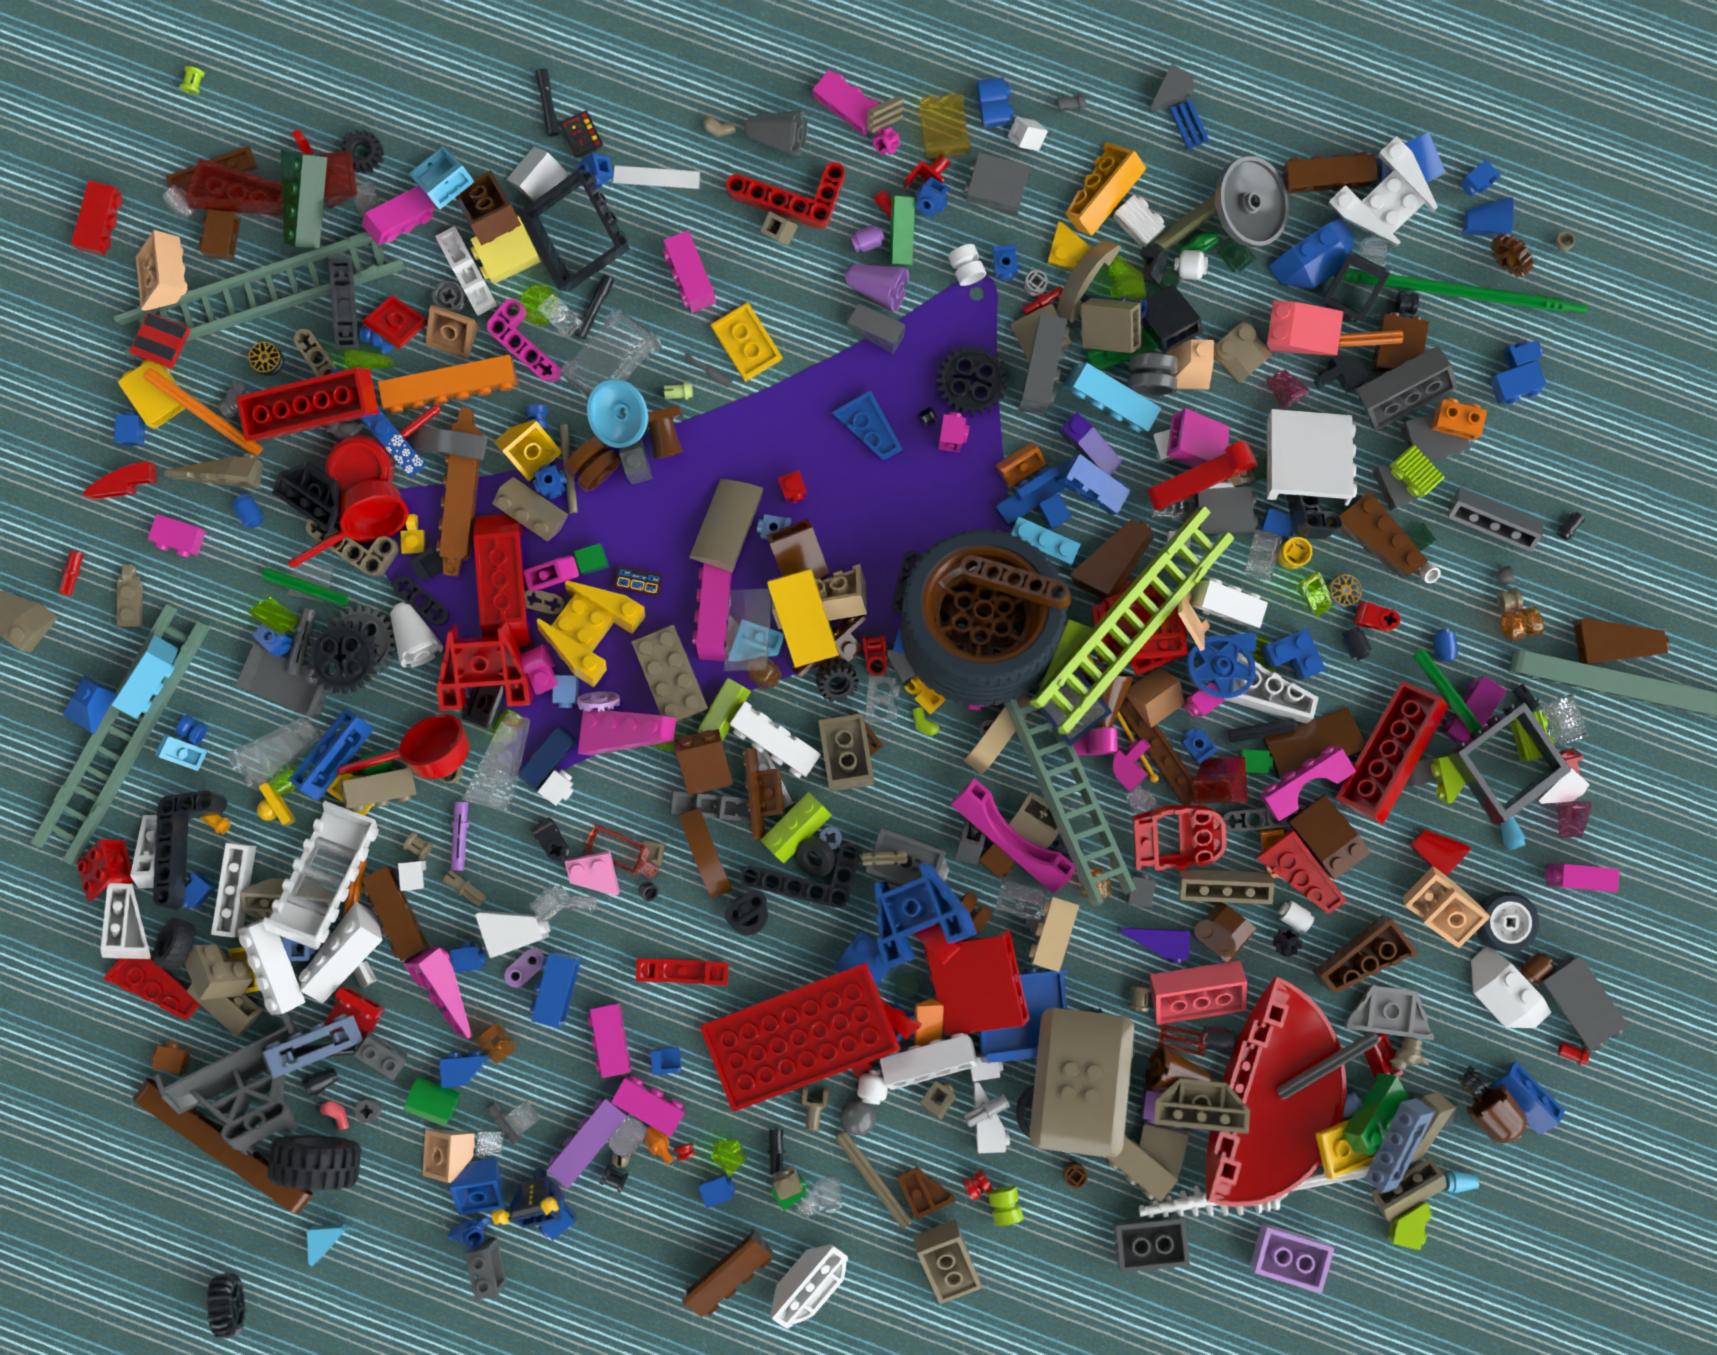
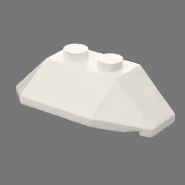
[1471,945,1551,1028]
[770,1244,848,1328]

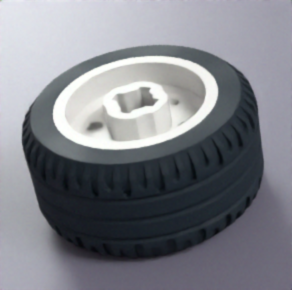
[1476,892,1540,953]

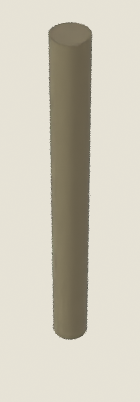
[559,424,578,514]

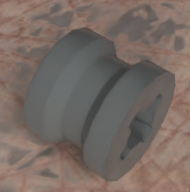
[355,1098,382,1123]

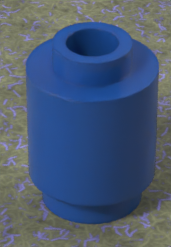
[232,494,264,529]
[1432,628,1458,662]

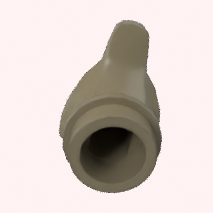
[1390,1037,1429,1071]

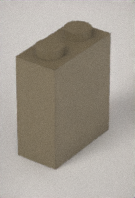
[1080,298,1141,353]

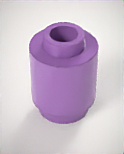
[850,224,884,253]

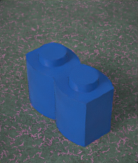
[977,77,1014,129]

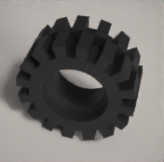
[340,129,384,174]
[815,658,859,702]

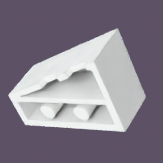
[1189,578,1268,628]
[101,883,151,959]

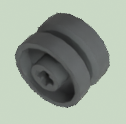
[1128,353,1179,396]

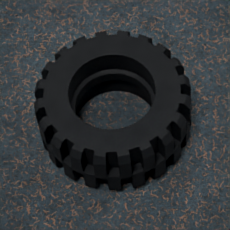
[267,1135,362,1190]

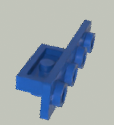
[996,461,1066,525]

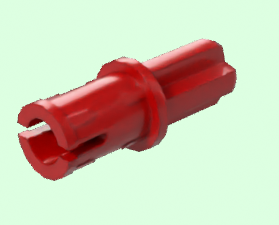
[58,550,84,596]

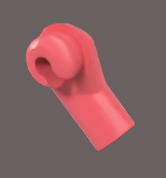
[320,1101,349,1131]

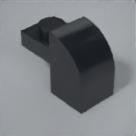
[1314,355,1370,393]

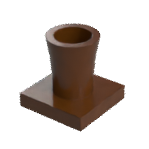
[647,405,684,460]

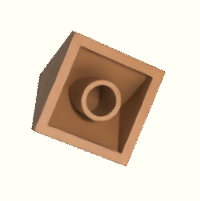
[426,305,480,358]
[1126,667,1185,729]

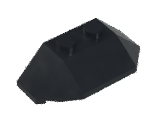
[272,462,341,532]

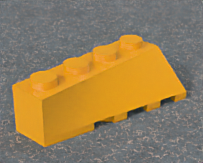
[1065,142,1147,236]

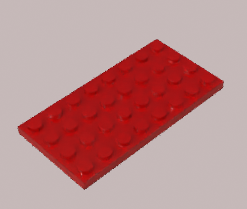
[699,962,901,1112]

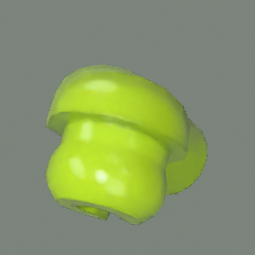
[912,707,940,736]

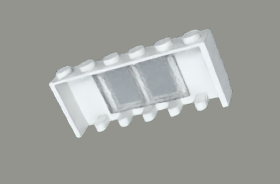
[263,801,379,950]

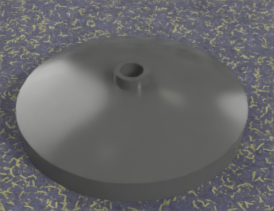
[1215,156,1289,247]

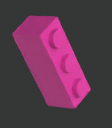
[813,70,880,137]
[362,186,435,246]
[588,1002,632,1078]
[611,1075,686,1137]

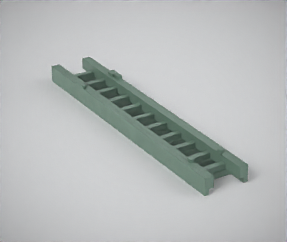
[31,604,210,865]

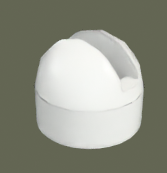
[1420,563,1440,583]

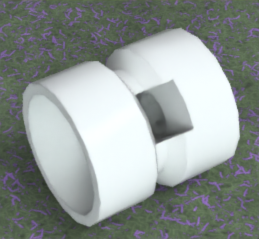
[948,244,986,286]

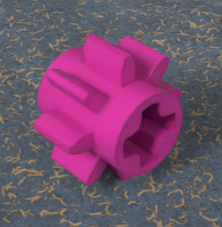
[872,127,901,155]

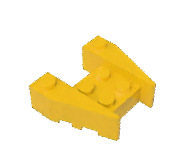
[537,581,645,687]

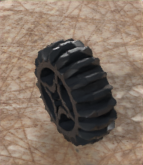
[206,1273,246,1339]

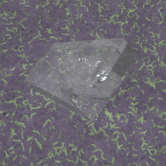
[537,294,583,338]

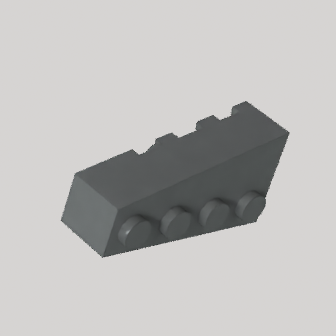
[1018,313,1070,416]

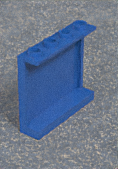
[979,968,1068,1063]

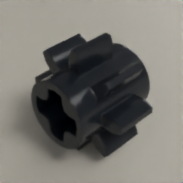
[1273,928,1303,957]

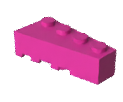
[578,709,676,756]

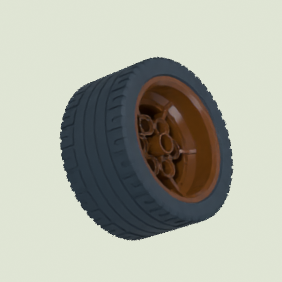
[901,529,1067,706]

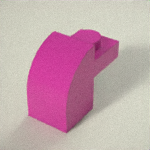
[521,644,559,695]
[1113,739,1151,792]

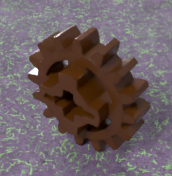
[1490,232,1534,277]

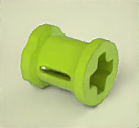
[179,66,205,95]

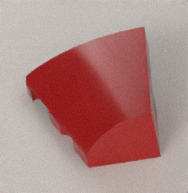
[1408,829,1471,875]

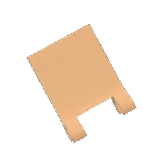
[1178,591,1210,651]

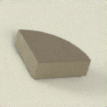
[642,840,665,866]

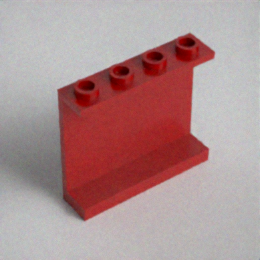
[925,930,1029,1036]

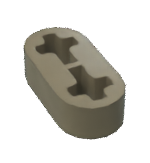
[525,590,566,616]

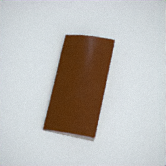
[1263,707,1365,780]

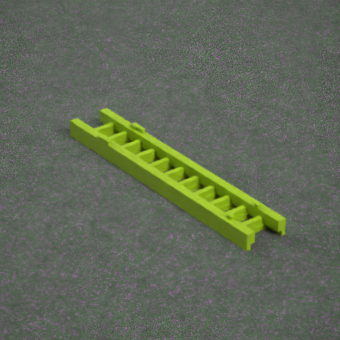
[1030,506,1234,734]

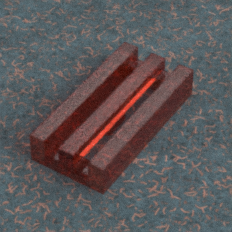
[1158,1024,1208,1056]

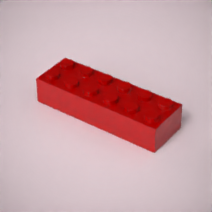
[236,367,379,442]
[1336,681,1449,825]

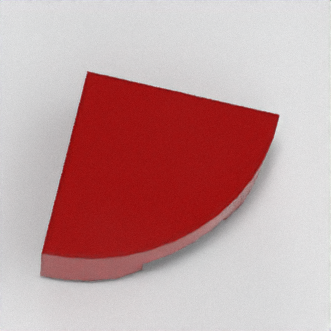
[291,129,314,154]

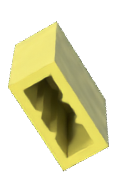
[470,216,541,284]

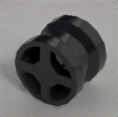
[1395,291,1419,315]

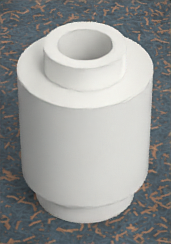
[1278,901,1314,933]

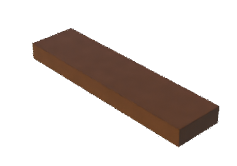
[165,146,258,199]

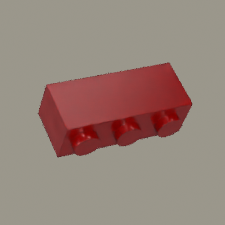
[71,181,122,256]

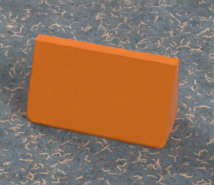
[995,443,1047,488]
[914,998,943,1046]

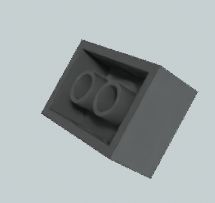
[1112,1214,1190,1273]

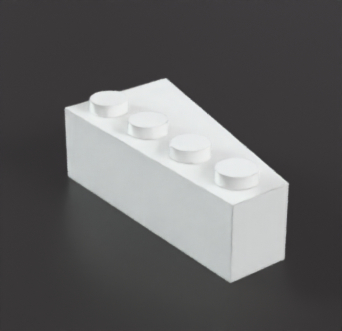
[730,701,821,779]

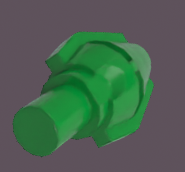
[1178,231,1219,254]

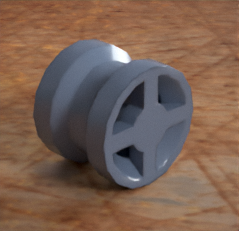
[819,827,842,849]

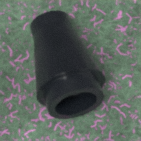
[302,1068,339,1096]

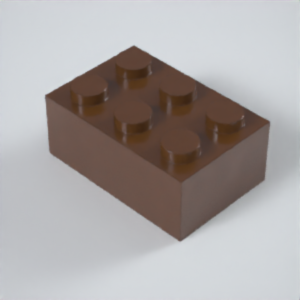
[455,170,521,246]

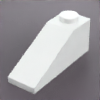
[130,815,157,888]
[973,1081,1010,1153]

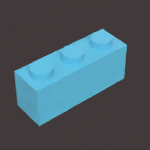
[1011,517,1081,568]

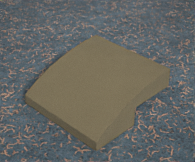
[1010,304,1072,361]
[1138,1122,1189,1179]

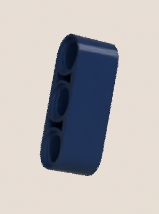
[518,726,577,791]

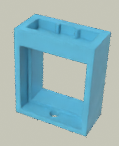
[409,146,474,210]

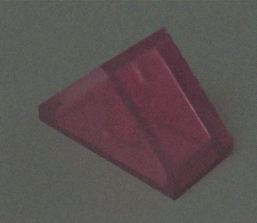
[1266,369,1310,410]
[1557,801,1592,837]

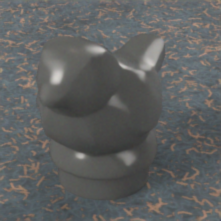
[217,380,246,419]
[325,421,366,441]

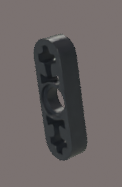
[393,576,450,626]

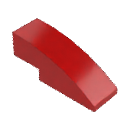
[83,461,158,500]

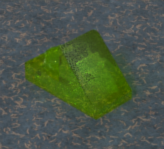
[1295,570,1335,618]

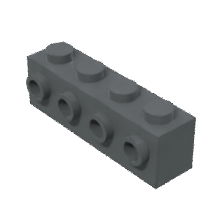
[1448,487,1543,552]

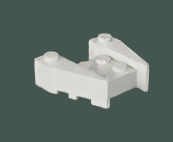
[1328,136,1438,247]

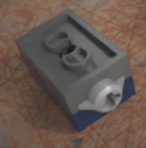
[865,828,949,885]

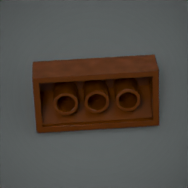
[682,1230,773,1318]

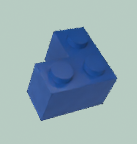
[1260,628,1326,681]

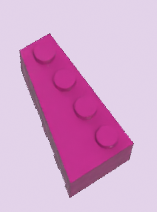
[693,563,732,661]

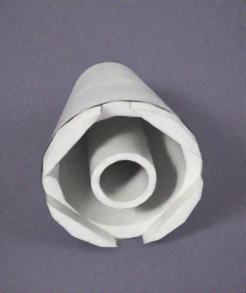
[390,603,443,668]

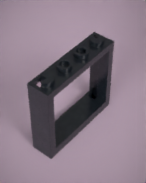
[518,169,630,292]
[1447,702,1571,824]

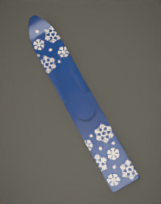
[331,368,426,478]

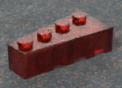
[185,158,283,216]

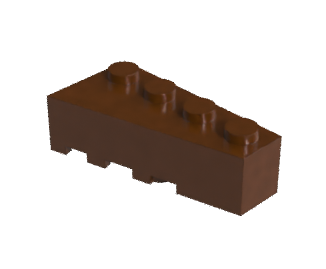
[1339,491,1428,579]
[1313,915,1419,993]

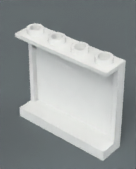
[1267,409,1357,506]

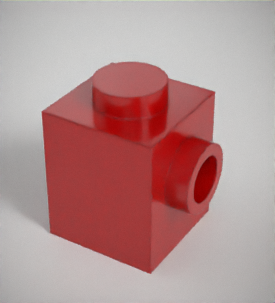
[778,470,807,504]

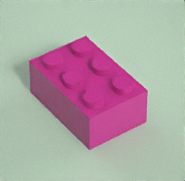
[662,230,717,313]

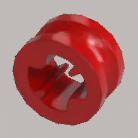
[673,1143,696,1161]

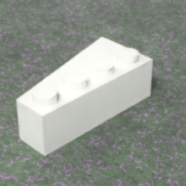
[1224,653,1319,724]
[299,902,382,1003]

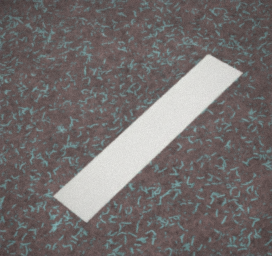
[613,166,700,189]

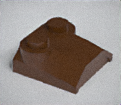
[1191,902,1257,964]

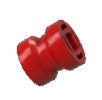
[961,1169,993,1201]

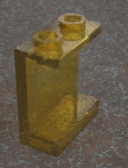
[919,93,970,159]

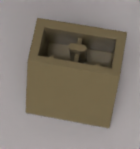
[1009,792,1060,849]

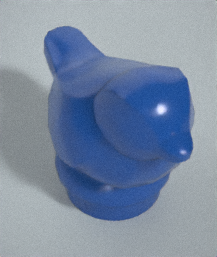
[360,324,393,355]
[447,1216,490,1247]

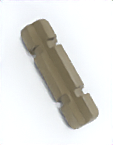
[862,851,907,865]

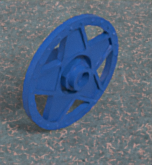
[1187,636,1256,699]

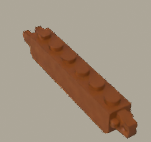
[437,406,483,577]

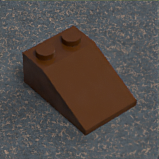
[1288,795,1371,880]

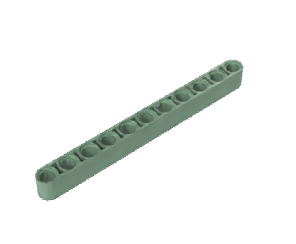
[1509,650,1717,719]

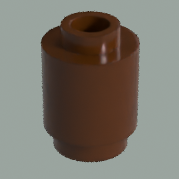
[1519,952,1554,985]

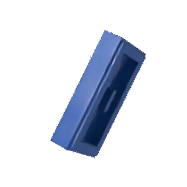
[1170,100,1209,150]

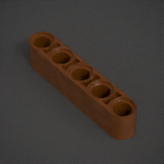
[960,555,1071,609]

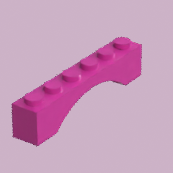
[951,778,1076,893]

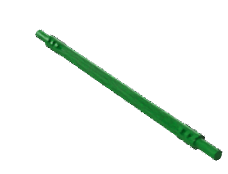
[1332,268,1588,314]

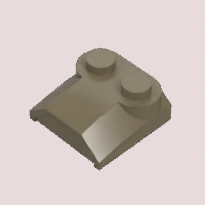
[1213,321,1272,384]

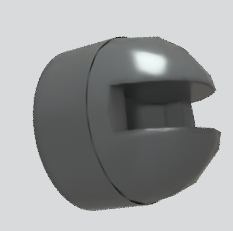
[1496,565,1515,585]

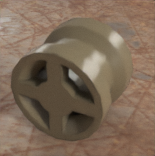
[1497,587,1523,613]

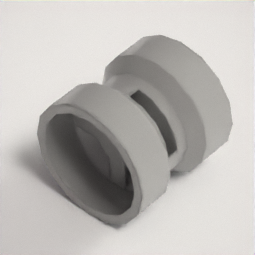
[1024,270,1048,297]

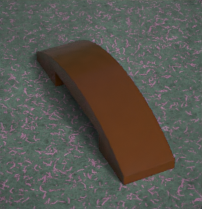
[679,807,732,898]

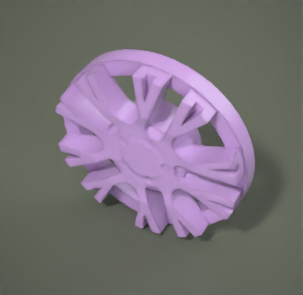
[577,691,620,711]

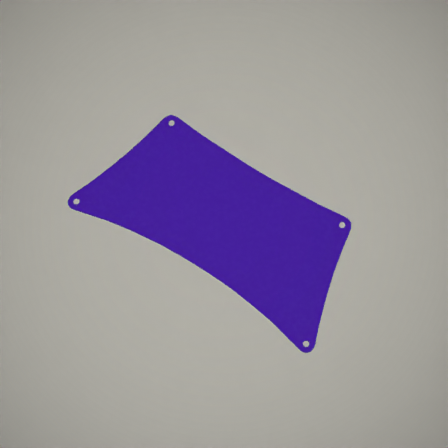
[358,275,1013,777]

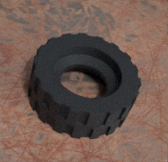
[153,918,195,971]

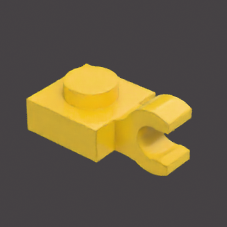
[401,514,426,554]
[905,676,946,715]

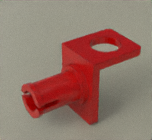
[903,154,950,189]

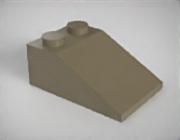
[818,713,874,792]
[913,1219,982,1304]

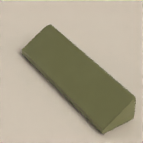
[1151,194,1217,253]

